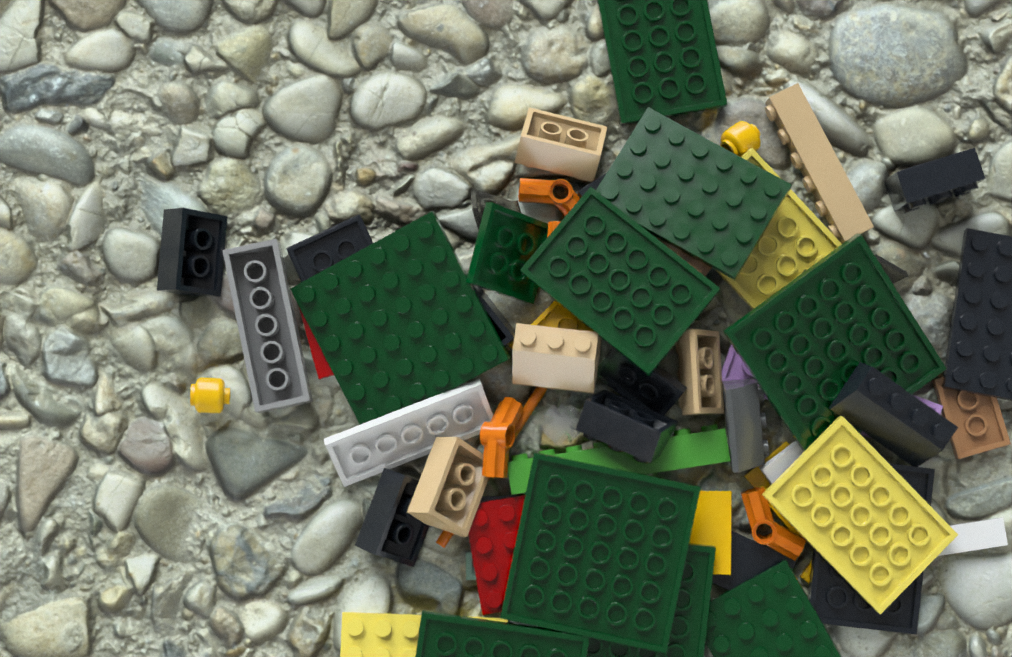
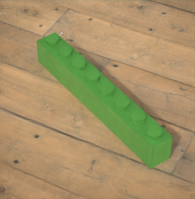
[508,424,730,495]

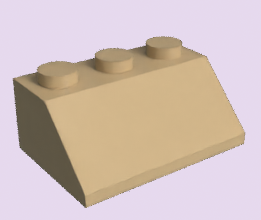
[515,108,607,182]
[512,323,602,394]
[676,329,724,416]
[407,437,489,537]

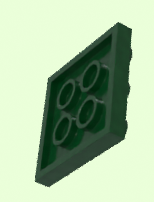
[466,202,548,304]

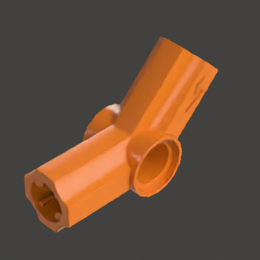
[518,178,580,216]
[480,397,524,478]
[741,486,807,561]

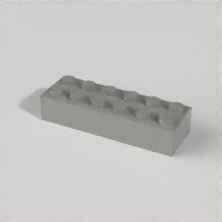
[222,239,313,413]

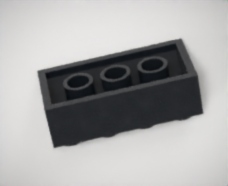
[829,362,958,467]

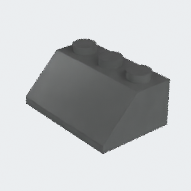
[723,378,769,473]

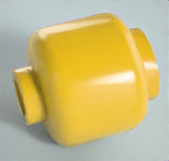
[720,121,761,157]
[190,377,231,413]

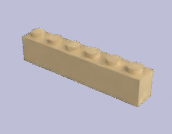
[765,83,874,244]

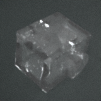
[539,404,581,447]

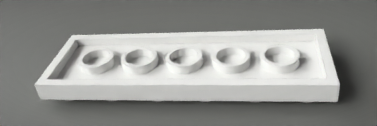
[324,379,493,487]

